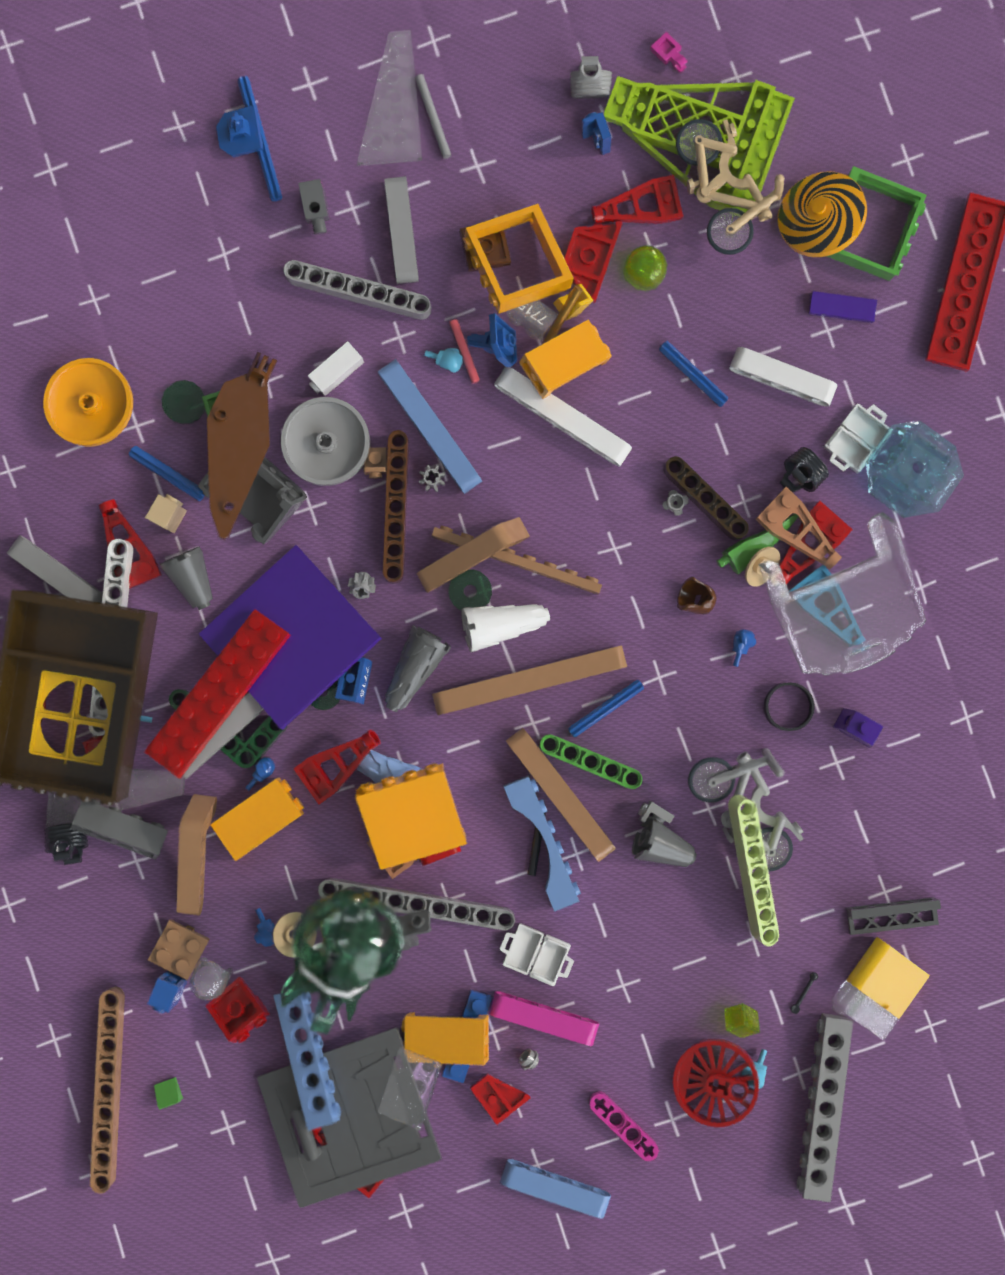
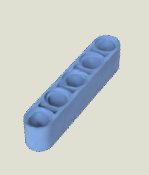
[500,1159,611,1218]

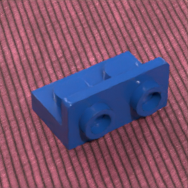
[581,112,611,155]

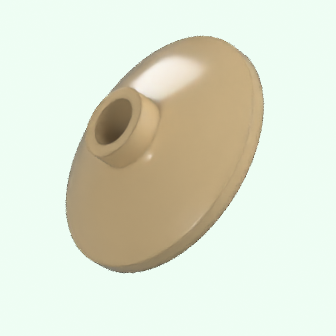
[745,547,780,586]
[273,912,316,957]

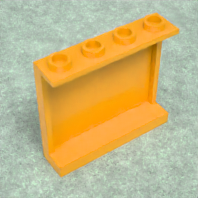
[356,763,467,870]

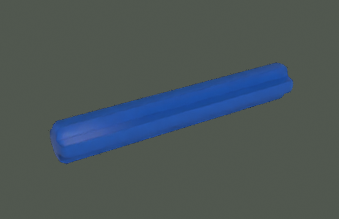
[659,341,728,407]
[128,446,205,501]
[568,680,644,737]

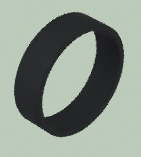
[764,682,815,731]

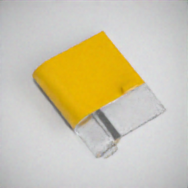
[831,937,930,1041]

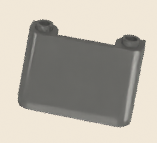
[198,457,307,545]

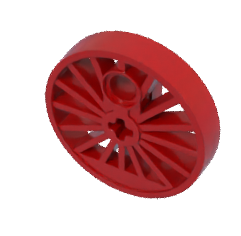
[673,1038,759,1127]

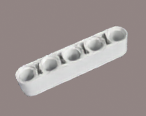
[730,347,837,407]

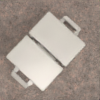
[824,404,892,473]
[500,923,574,986]

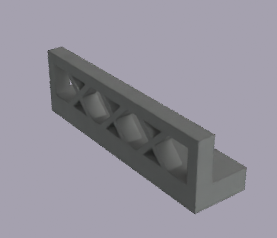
[846,897,941,935]

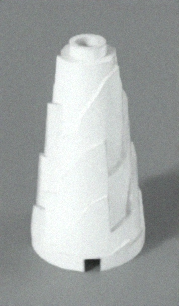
[462,604,550,652]

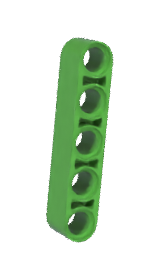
[540,734,642,789]

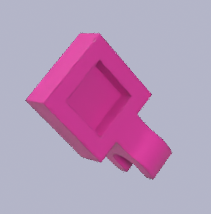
[650,32,687,73]

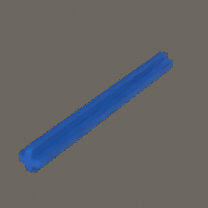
[237,76,282,202]

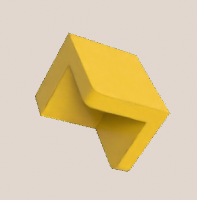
[553,284,593,321]

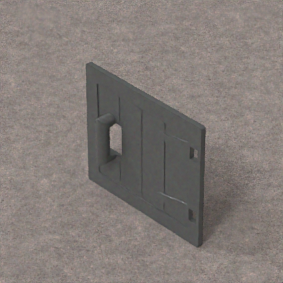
[257,1028,442,1208]

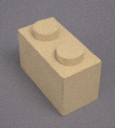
[145,494,187,533]

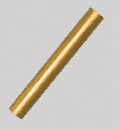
[544,285,583,343]

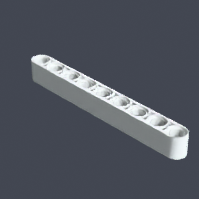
[89,539,133,736]

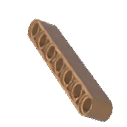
[506,728,616,862]

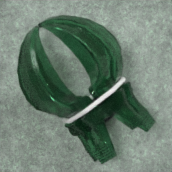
[280,886,404,1034]

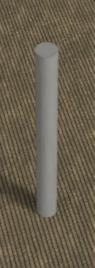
[415,74,451,159]

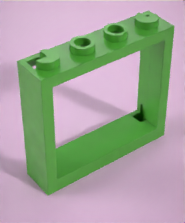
[826,166,926,281]

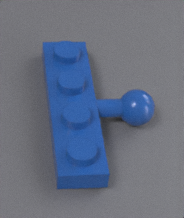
[442,990,492,1083]

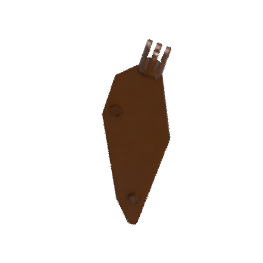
[207,352,277,539]

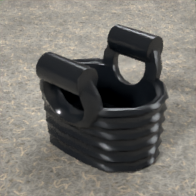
[779,447,829,493]
[44,823,89,865]

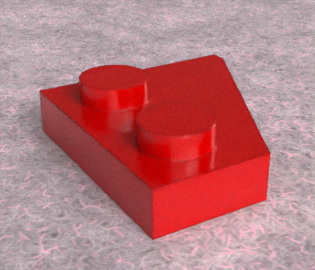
[469,1074,531,1125]

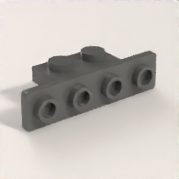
[346,910,431,955]

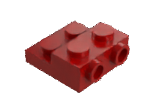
[205,977,270,1043]

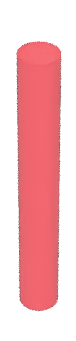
[449,319,480,383]

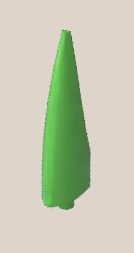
[716,514,798,575]

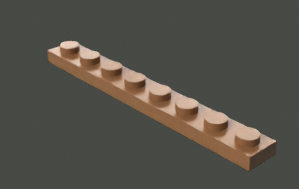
[432,525,602,595]

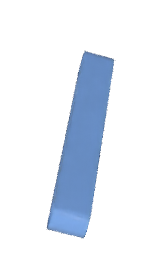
[377,359,482,494]

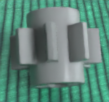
[419,465,446,492]
[348,572,376,599]

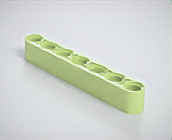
[728,795,779,946]

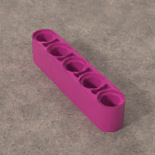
[489,991,599,1046]

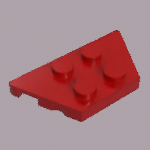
[564,221,623,303]

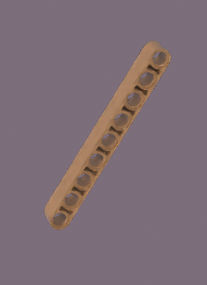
[432,646,628,715]
[90,986,125,1194]

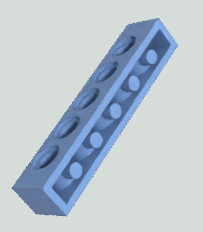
[273,987,341,1131]

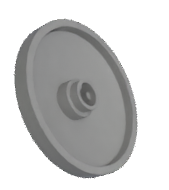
[281,397,370,486]

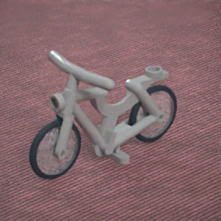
[688,748,804,872]

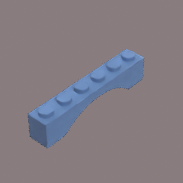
[504,775,581,912]

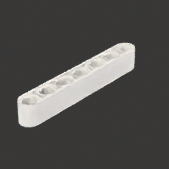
[494,366,632,467]

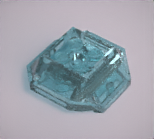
[866,421,964,518]

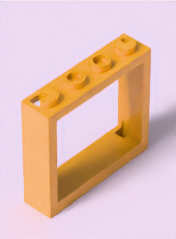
[463,204,574,314]

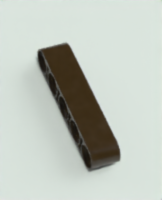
[663,456,749,540]

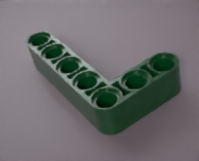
[169,689,288,768]

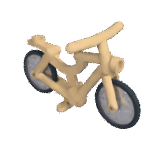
[676,119,784,255]

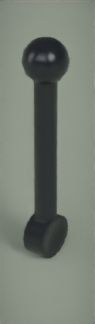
[790,972,818,1014]

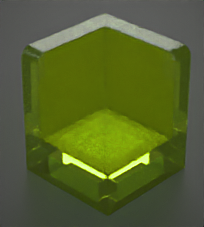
[724,1003,760,1038]

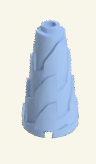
[353,750,422,783]

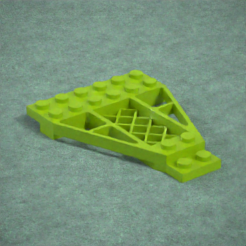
[604,76,795,217]

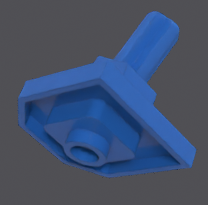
[216,105,264,157]
[467,313,517,368]

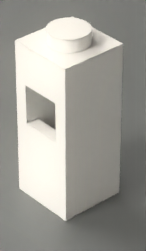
[308,341,364,396]

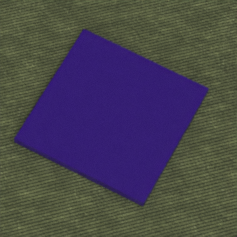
[199,545,382,730]

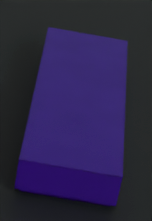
[808,291,877,323]

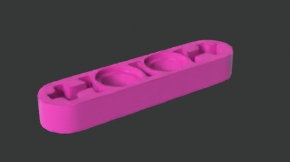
[589,1091,659,1161]

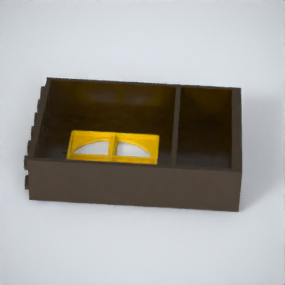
[0,589,158,805]

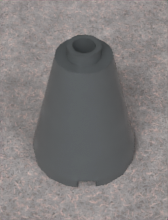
[160,546,213,610]
[632,817,697,867]

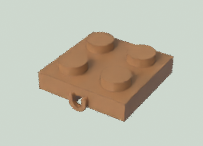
[148,919,209,980]

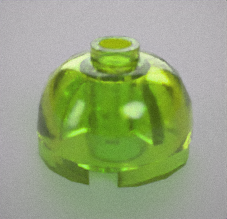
[623,245,667,291]

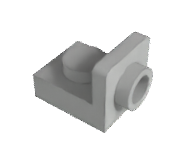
[638,801,674,824]

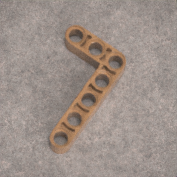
[416,517,530,593]
[177,794,217,916]

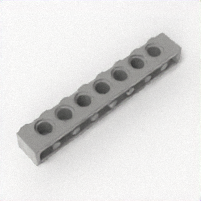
[797,1013,853,1202]

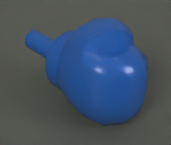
[732,629,756,667]
[245,757,276,791]
[254,908,275,947]

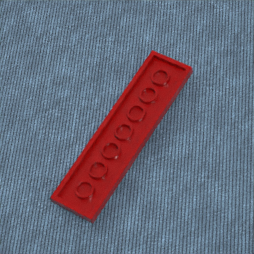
[925,192,1005,372]
[144,609,291,779]

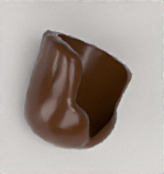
[677,577,717,615]

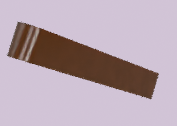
[383,430,409,584]

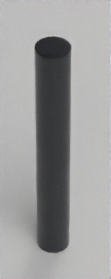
[527,812,546,876]

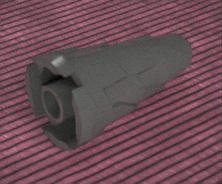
[384,625,451,712]

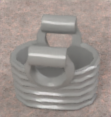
[570,56,612,99]

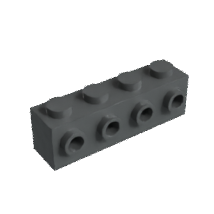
[70,799,168,860]

